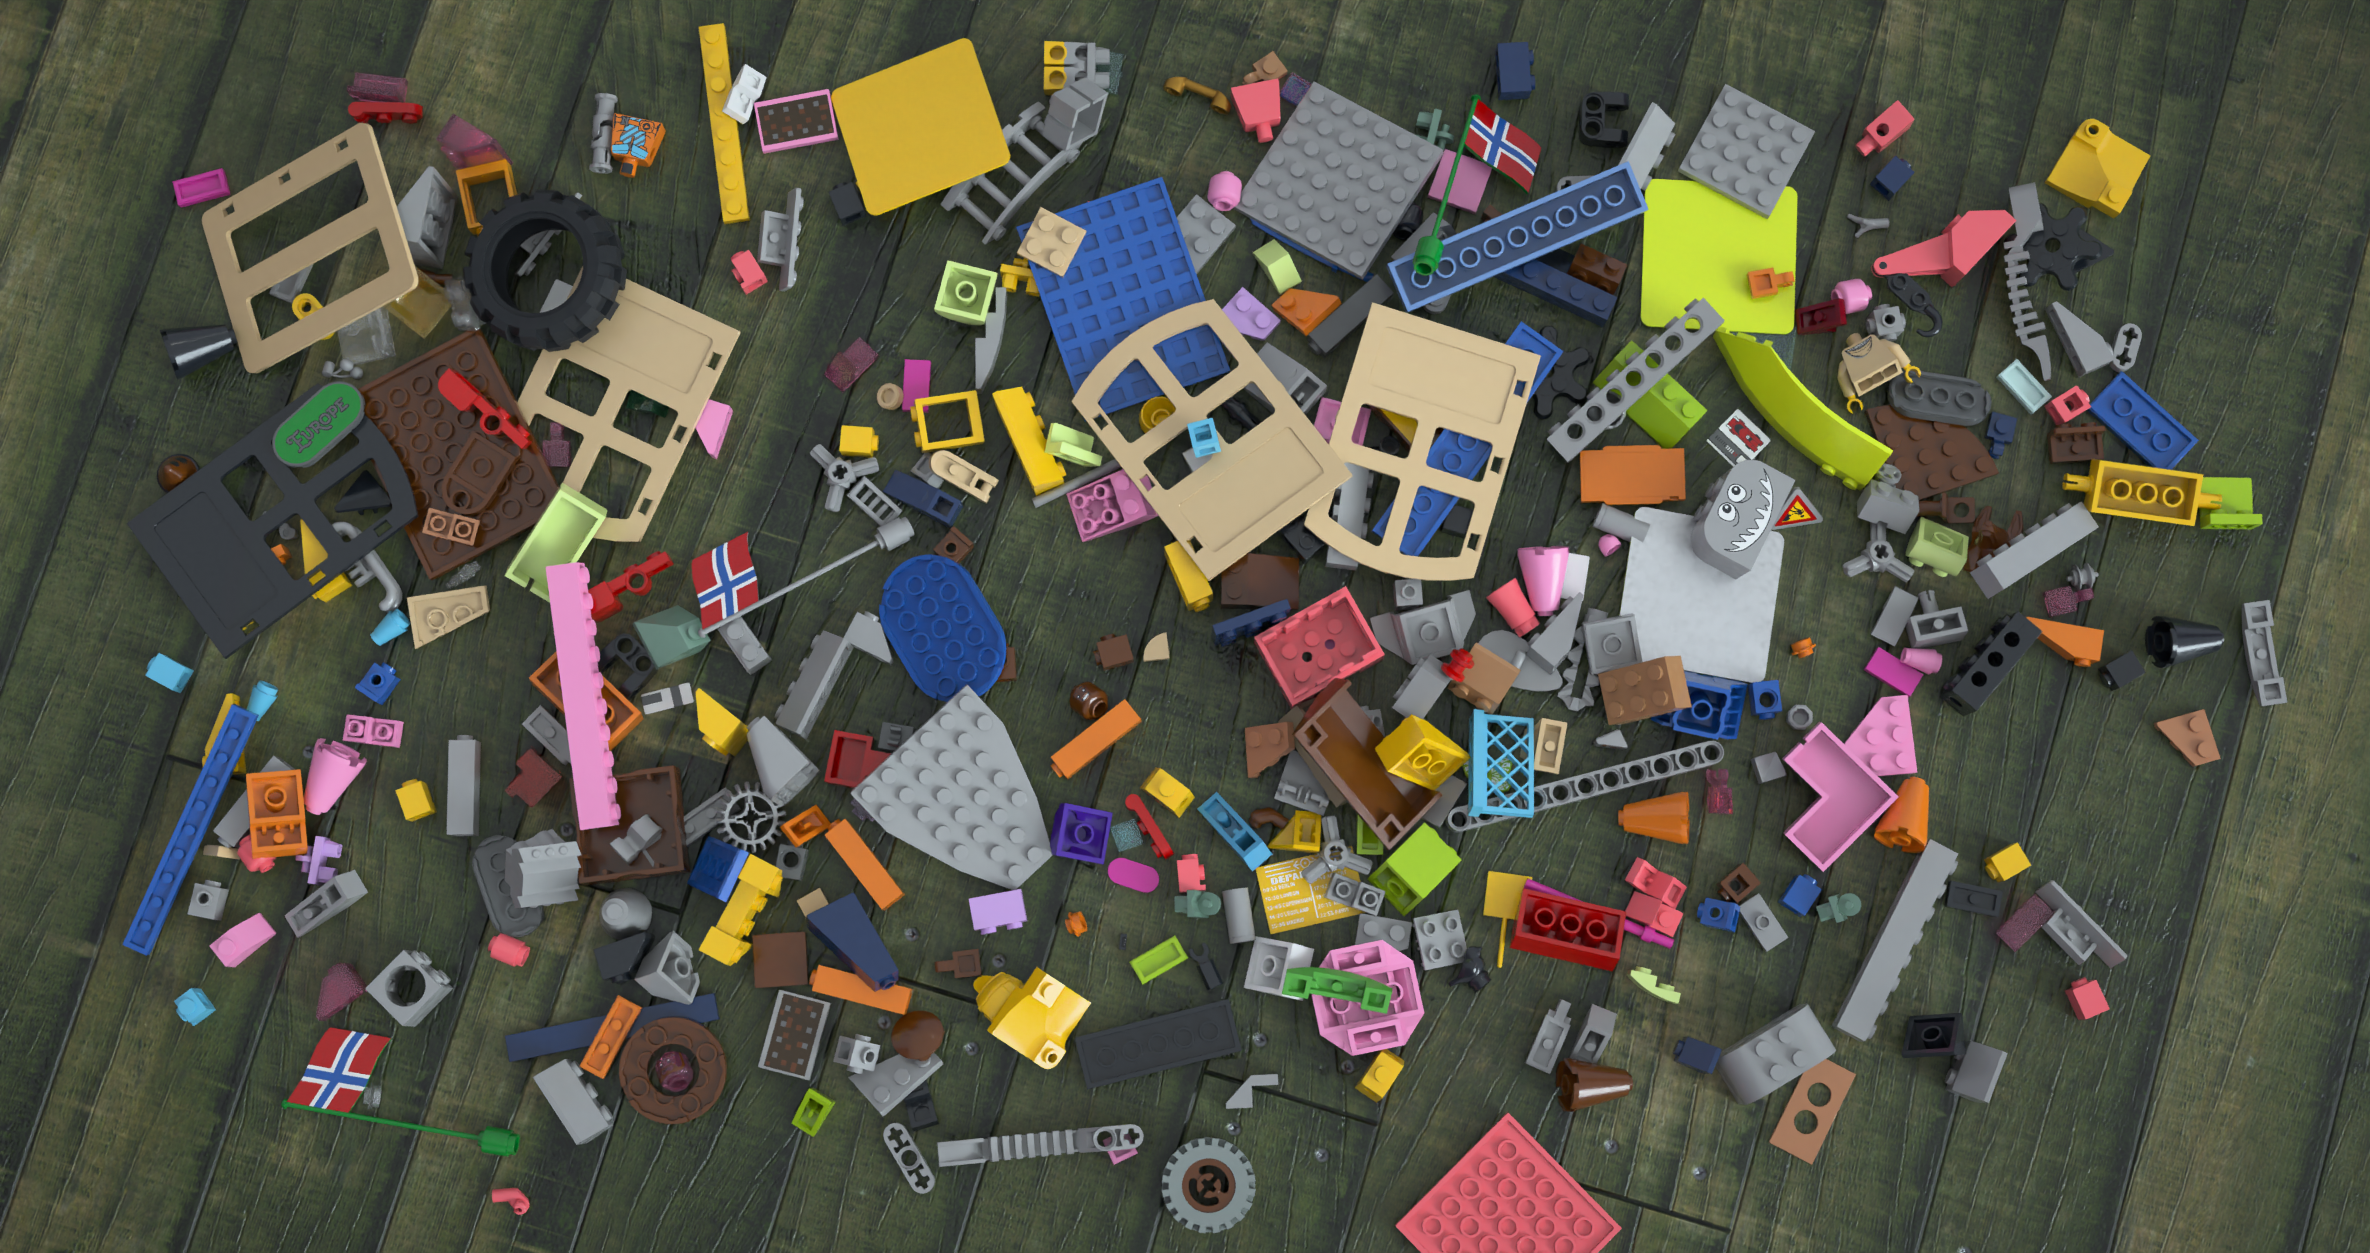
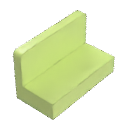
[1045,423,1102,467]

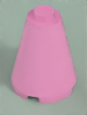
[1517,546,1569,616]
[303,738,367,815]

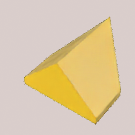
[1267,810,1321,853]

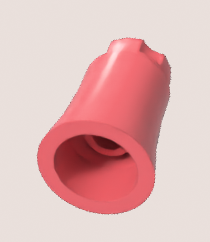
[1485,577,1540,637]

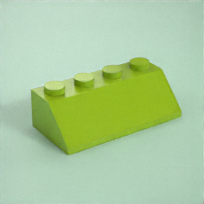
[1593,340,1708,449]

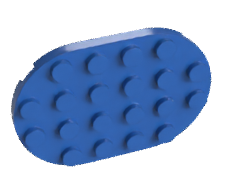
[879,555,1006,702]

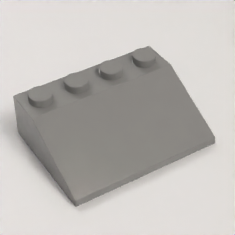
[397,166,458,269]

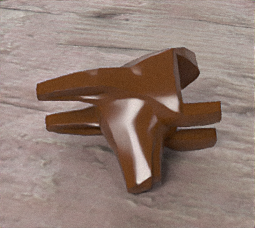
[1963,506,2024,572]

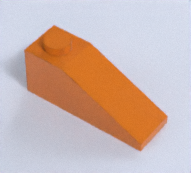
[2026,617,2104,667]

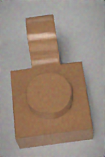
[1242,51,1288,85]

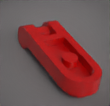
[348,102,423,124]
[1125,794,1174,860]

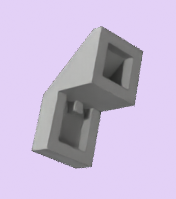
[1225,1074,1278,1109]

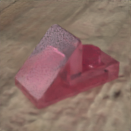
[824,337,879,392]

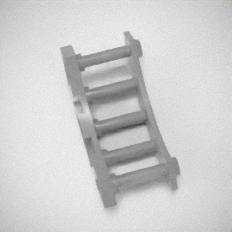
[940,101,1083,245]

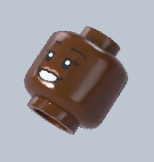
[1069,681,1108,720]

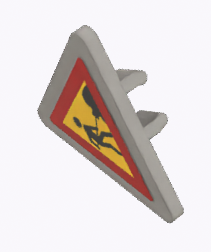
[1771,487,1823,530]

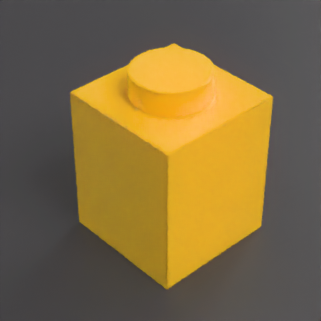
[839,425,879,458]
[395,779,437,822]
[1984,842,2031,882]

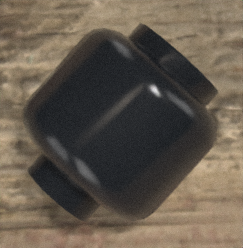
[1393,202,1424,240]

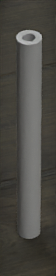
[1032,459,1121,508]

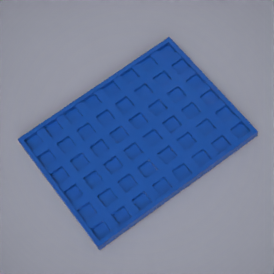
[1016,177,1230,422]

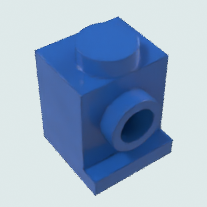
[355,662,401,705]
[1697,898,1741,933]

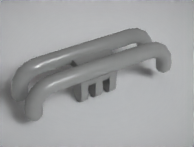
[332,522,402,613]

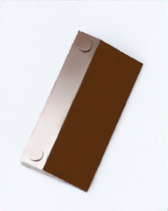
[1292,678,1443,850]

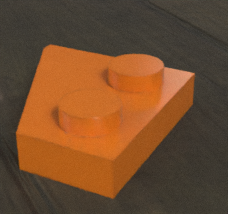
[1271,288,1342,336]

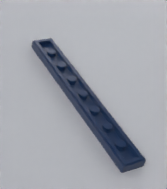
[505,993,720,1062]

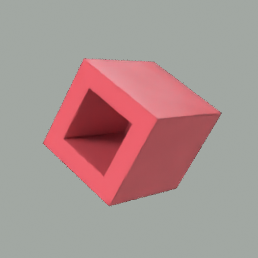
[2065,977,2110,1020]

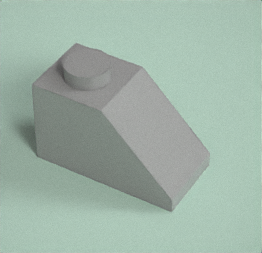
[844,611,894,666]
[1569,1004,1617,1064]

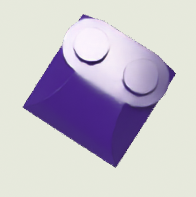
[1050,803,1113,864]

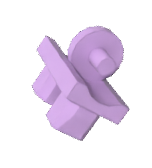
[295,836,342,886]

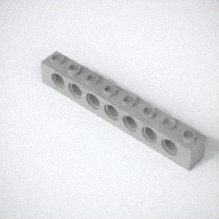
[1547,297,1725,463]

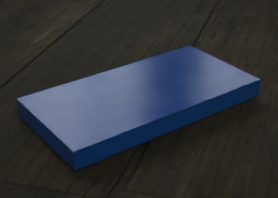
[2087,371,2199,470]
[687,836,749,902]

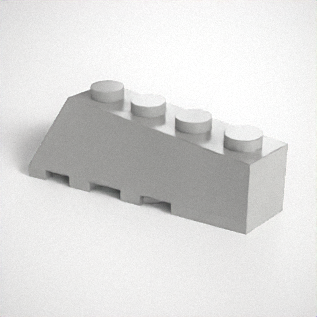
[1325,463,1374,571]

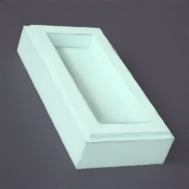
[1996,359,2052,415]

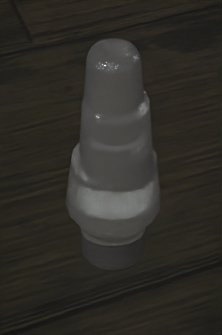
[445,560,481,589]

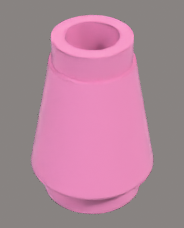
[1900,648,1942,675]

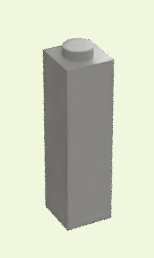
[447,735,481,836]
[213,756,296,848]

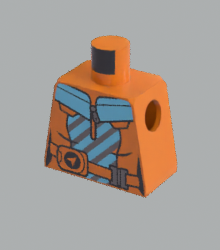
[611,113,666,178]

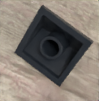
[1901,1013,1966,1058]

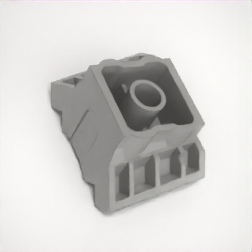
[505,829,581,908]

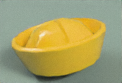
[1139,397,1176,433]

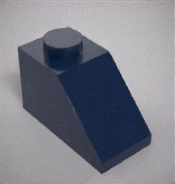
[1673,1036,1722,1074]

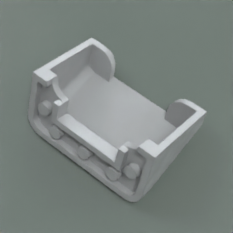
[746,716,821,807]

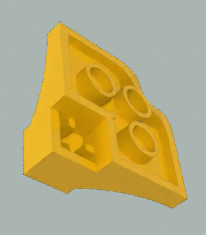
[2045,119,2150,219]
[987,967,1091,1069]

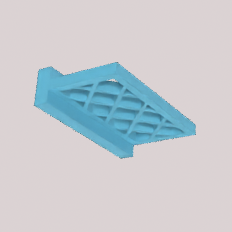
[1468,709,1534,818]

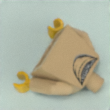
[1837,333,1921,414]

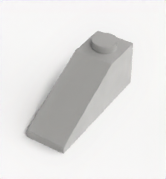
[2045,301,2114,377]
[284,870,368,938]

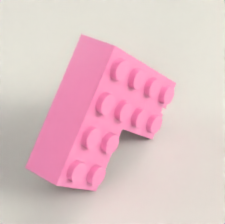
[1782,722,1899,872]

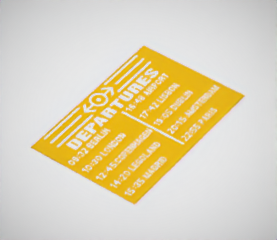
[1256,846,1365,934]

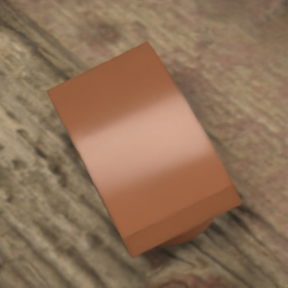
[422,508,480,546]

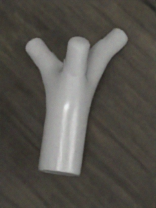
[1847,214,1889,238]

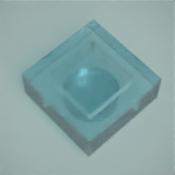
[1110,818,1144,853]

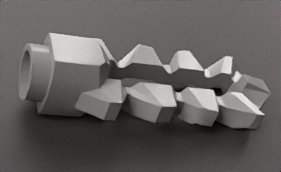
[1557,608,1608,711]

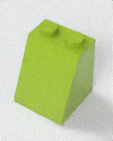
[1368,822,1461,916]

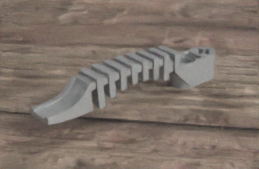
[2004,182,2051,381]
[937,1124,1144,1167]

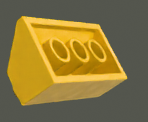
[992,387,1066,496]
[696,688,749,756]

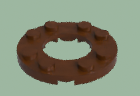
[619,1016,727,1124]

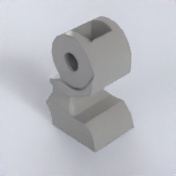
[610,814,663,865]

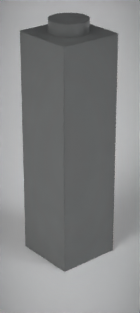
[1307,274,1394,359]

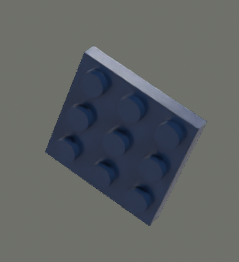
[1211,599,1291,647]

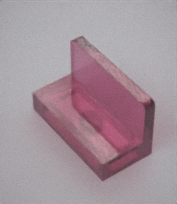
[347,72,408,103]

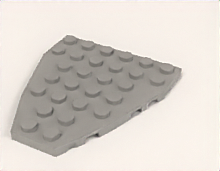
[850,684,1052,890]

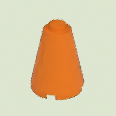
[1874,777,1929,853]
[1618,792,1689,844]

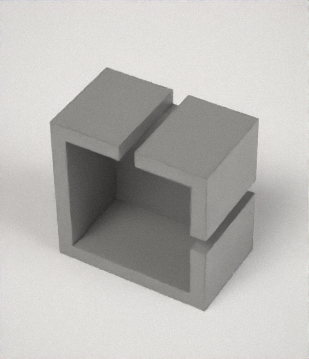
[1042,77,1108,152]

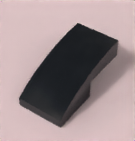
[904,1079,939,1132]

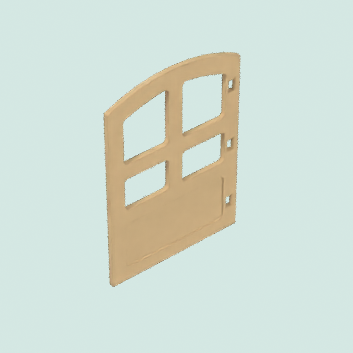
[517,266,741,542]
[1072,299,1353,581]
[1304,302,1541,581]

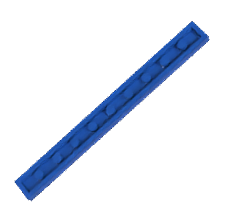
[122,704,259,956]

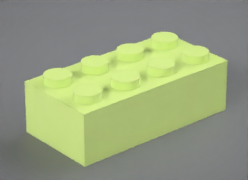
[505,483,607,603]

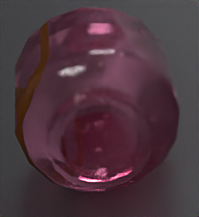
[655,1051,693,1092]

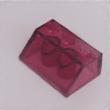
[436,114,513,170]

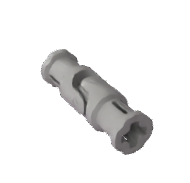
[589,93,618,174]

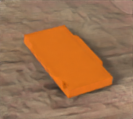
[1579,445,1686,505]

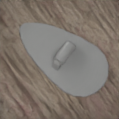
[1478,630,1563,691]

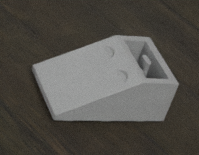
[1243,342,1327,415]

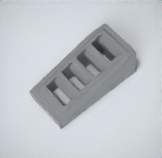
[846,476,902,526]

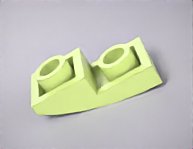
[1627,966,1681,1004]

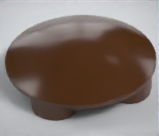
[891,1010,944,1061]

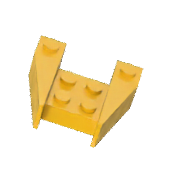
[699,854,783,966]

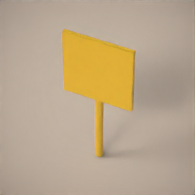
[1483,871,1532,968]

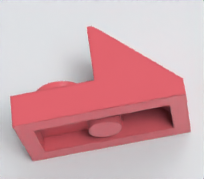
[1625,891,1683,937]

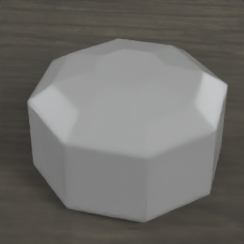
[1786,705,1813,730]

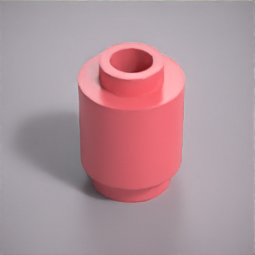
[488,933,530,967]

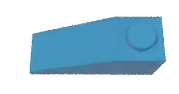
[1197,792,1272,872]

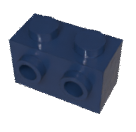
[1495,42,1535,100]

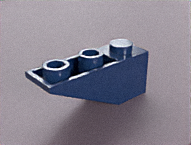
[883,470,963,529]

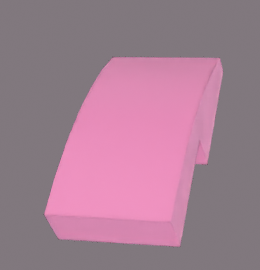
[343,715,404,748]

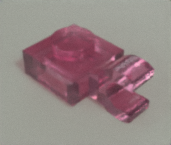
[543,422,571,467]
[2043,586,2094,618]
[1706,769,1733,815]

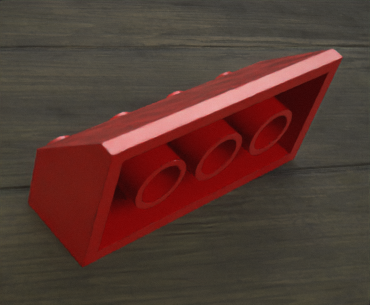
[1510,888,1626,972]

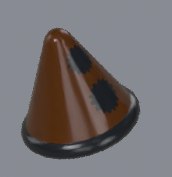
[157,454,200,493]

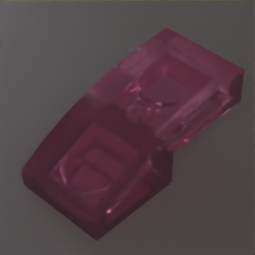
[1996,893,2054,952]

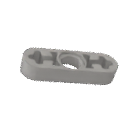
[883,1123,935,1194]

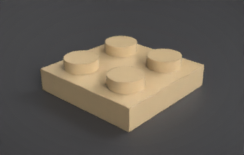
[1017,207,1087,278]

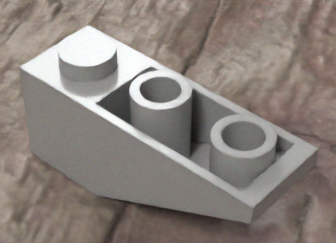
[1527,592,1584,675]

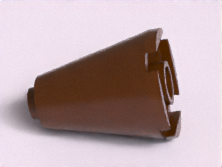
[1556,1058,1633,1112]

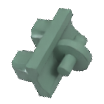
[1414,109,1454,151]
[1174,890,1221,919]
[1816,893,1862,923]

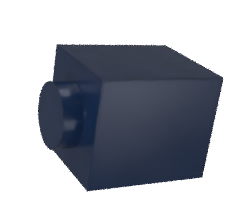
[1870,155,1915,201]

